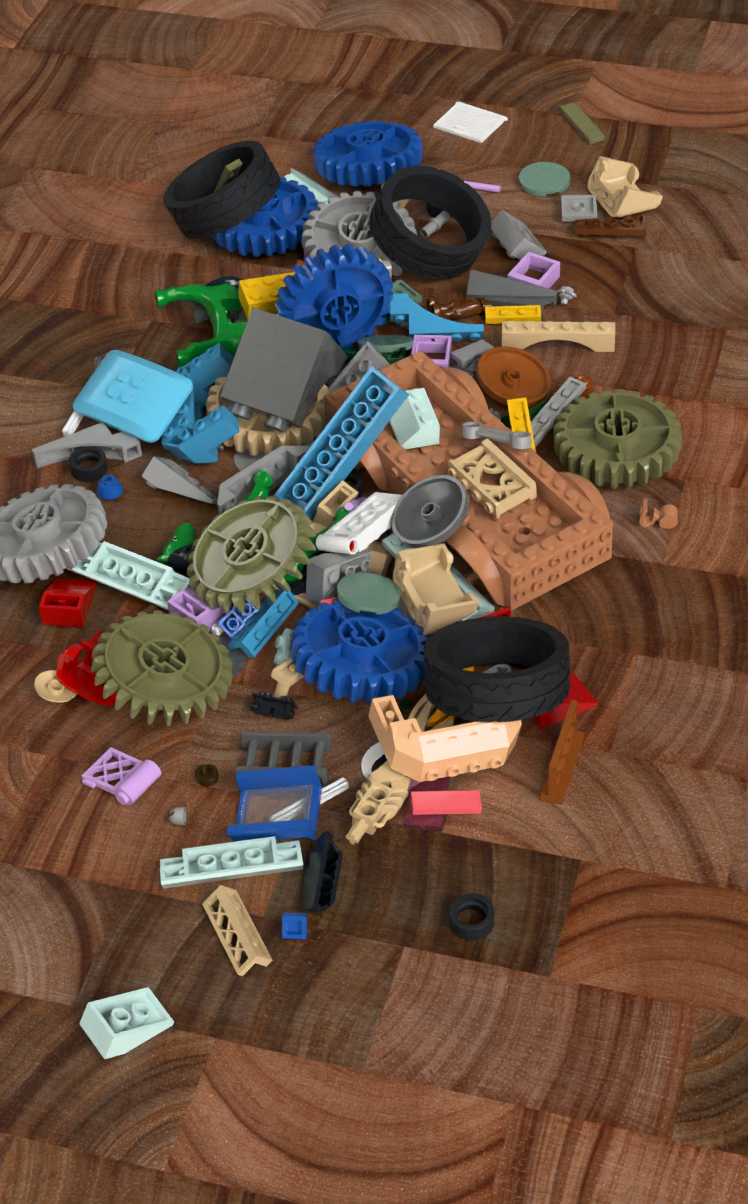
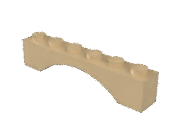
[502,321,615,352]

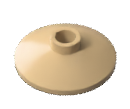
[34,670,76,703]

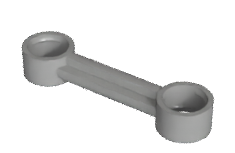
[462,421,531,449]

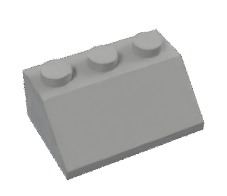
[491,210,547,260]

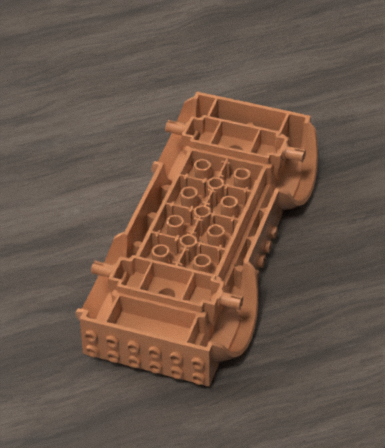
[324,351,613,611]

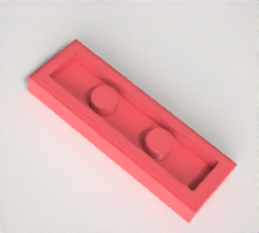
[410,790,482,815]

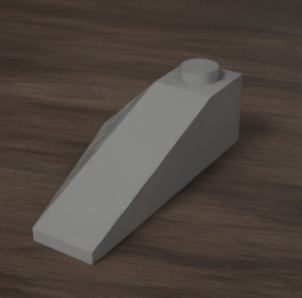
[142,456,218,504]

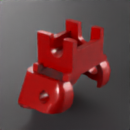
[56,630,118,706]

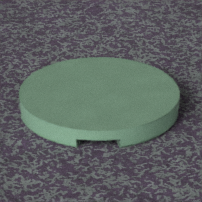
[519,162,570,197]
[358,335,414,353]
[337,572,401,615]

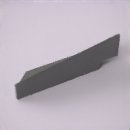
[466,270,557,311]

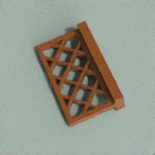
[540,700,585,805]

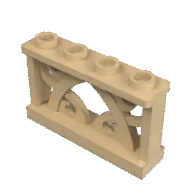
[448,439,537,519]

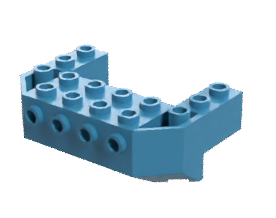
[161,343,239,463]

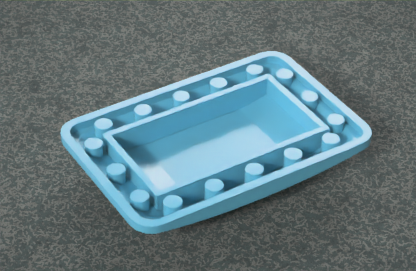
[73,350,193,443]

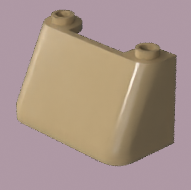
[587,156,663,218]
[393,543,479,636]

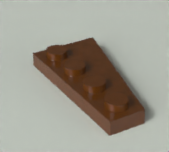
[574,214,646,238]

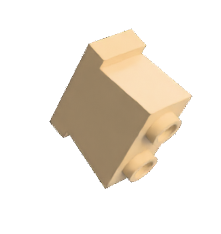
[313,480,358,527]

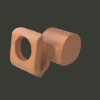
[639,499,678,529]

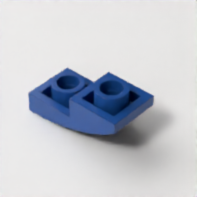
[217,597,259,639]

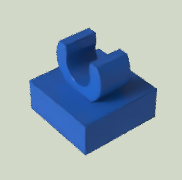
[282,912,307,939]

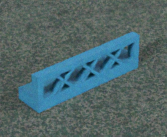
[227,588,299,658]

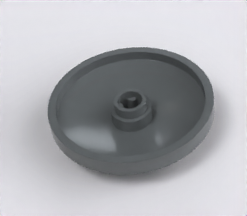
[391,475,470,548]

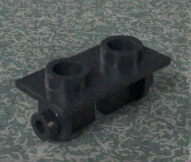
[250,692,298,720]

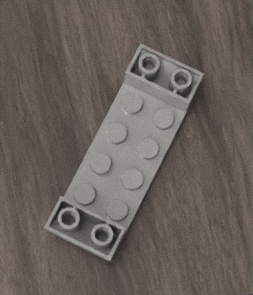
[217,446,310,516]

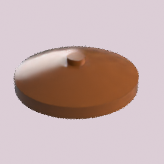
[476,346,551,408]

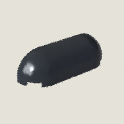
[299,831,342,913]

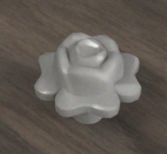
[556,286,577,305]

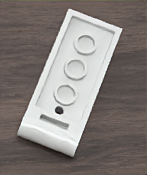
[316,492,402,555]

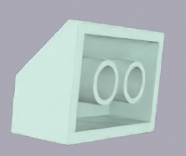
[389,388,440,449]

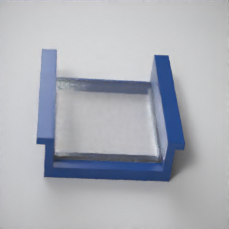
[227,765,322,842]

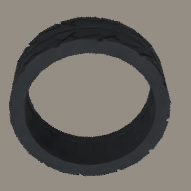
[163,141,281,238]
[369,166,492,279]
[424,616,570,722]

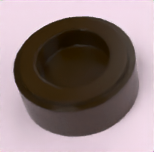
[196,764,219,787]

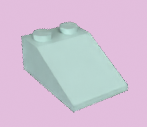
[79,987,174,1059]

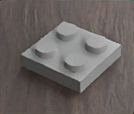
[561,195,597,222]

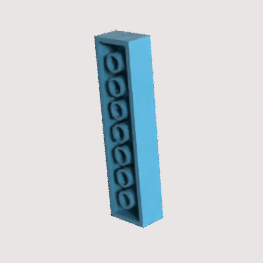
[274,366,409,522]

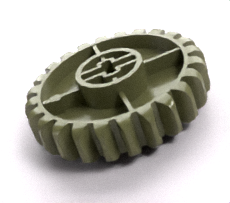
[553,389,682,488]

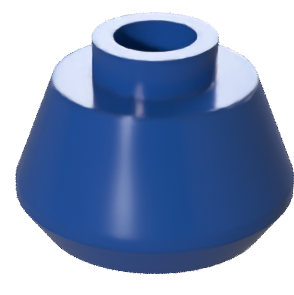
[96,475,123,501]

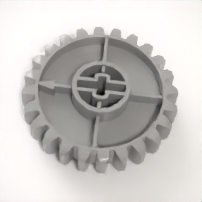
[302,191,417,280]
[0,484,107,583]

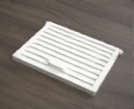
[433,102,508,143]

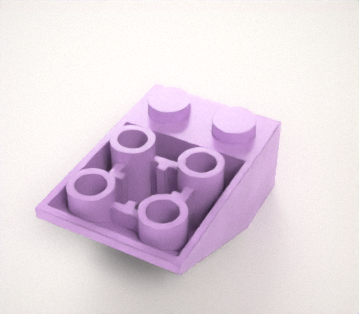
[167,588,233,632]

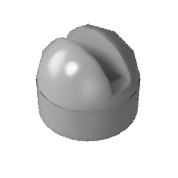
[169,807,187,825]

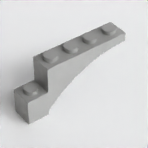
[32,423,142,468]

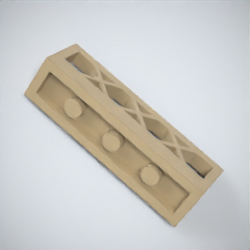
[202,885,273,976]

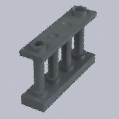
[236,732,332,788]

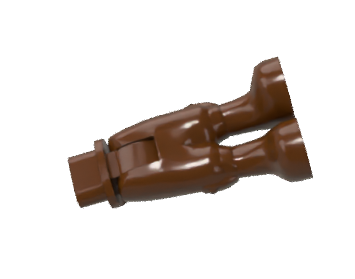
[426,296,493,320]

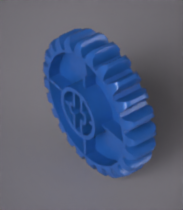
[313,120,423,187]
[211,177,318,257]
[275,244,393,348]
[291,599,428,704]

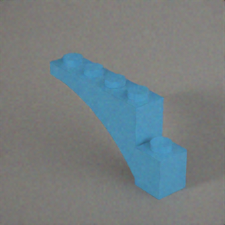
[390,293,484,342]

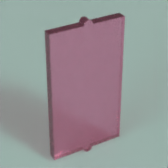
[404,776,450,830]

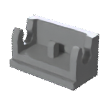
[451,339,493,370]

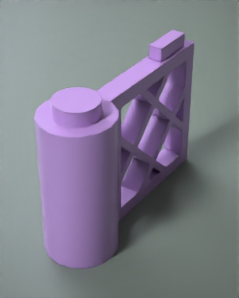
[82,747,161,806]

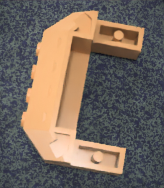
[368,695,522,782]

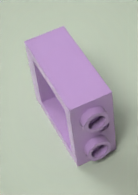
[507,252,560,289]
[411,335,452,367]

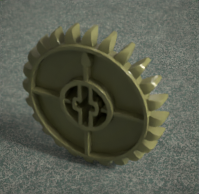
[187,496,316,614]
[91,610,233,726]

